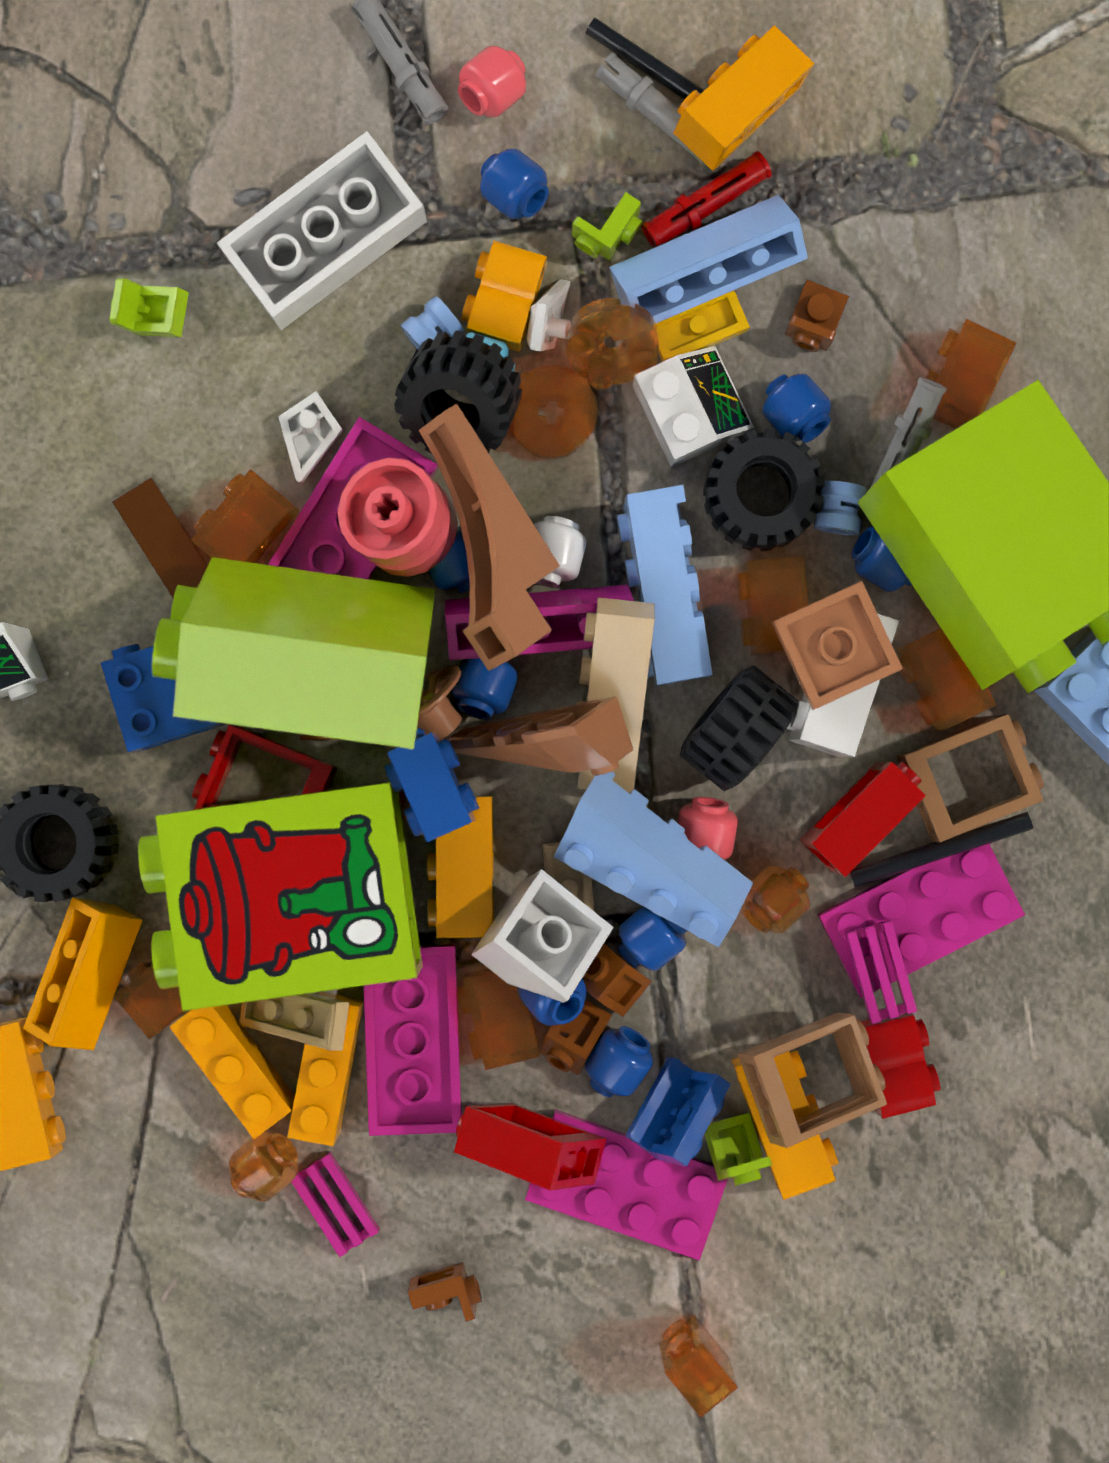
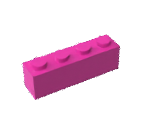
[445,585,634,660]

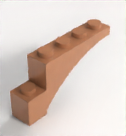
[419,404,560,671]

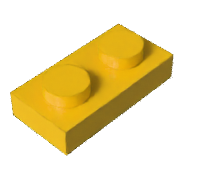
[647,290,750,362]

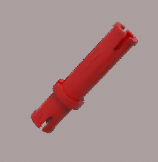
[641,151,772,248]

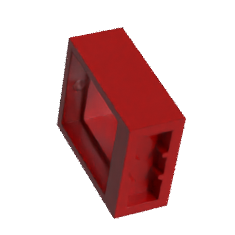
[192,724,337,810]
[799,762,926,877]
[454,1103,607,1191]

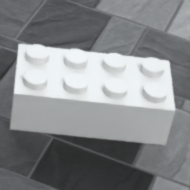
[217,131,427,330]

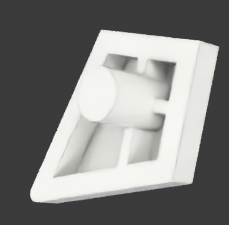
[527,279,571,351]
[278,391,343,484]

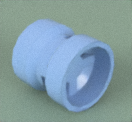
[400,296,464,350]
[814,481,867,536]

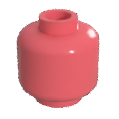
[458,46,526,118]
[677,797,738,860]

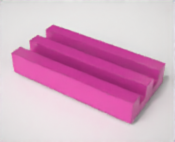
[845,920,917,1024]
[290,1151,380,1258]

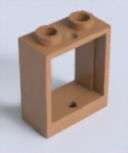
[896,714,1044,842]
[738,1012,887,1148]

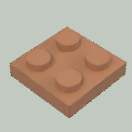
[772,581,903,710]

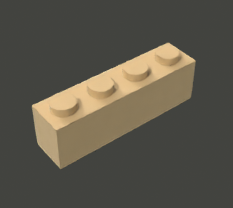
[577,598,655,793]

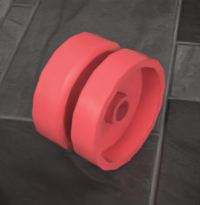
[337,458,458,577]

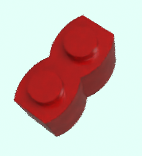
[861,1013,941,1119]

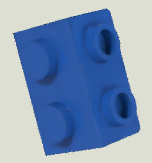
[626,1057,731,1167]

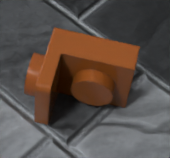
[785,280,849,352]
[582,943,652,1017]
[540,1000,612,1075]
[408,1262,482,1322]

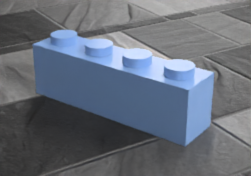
[609,195,808,331]

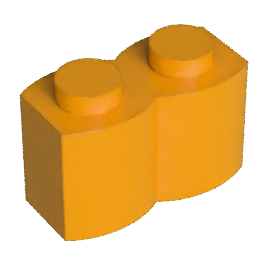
[461,240,547,352]

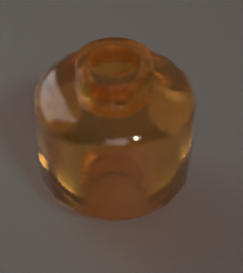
[741,865,810,934]
[229,1132,298,1202]

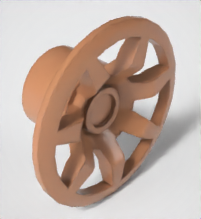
[417,665,462,740]

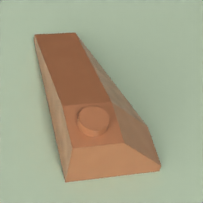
[442,696,633,775]

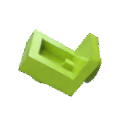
[571,192,643,260]
[109,278,189,338]
[705,1112,772,1186]

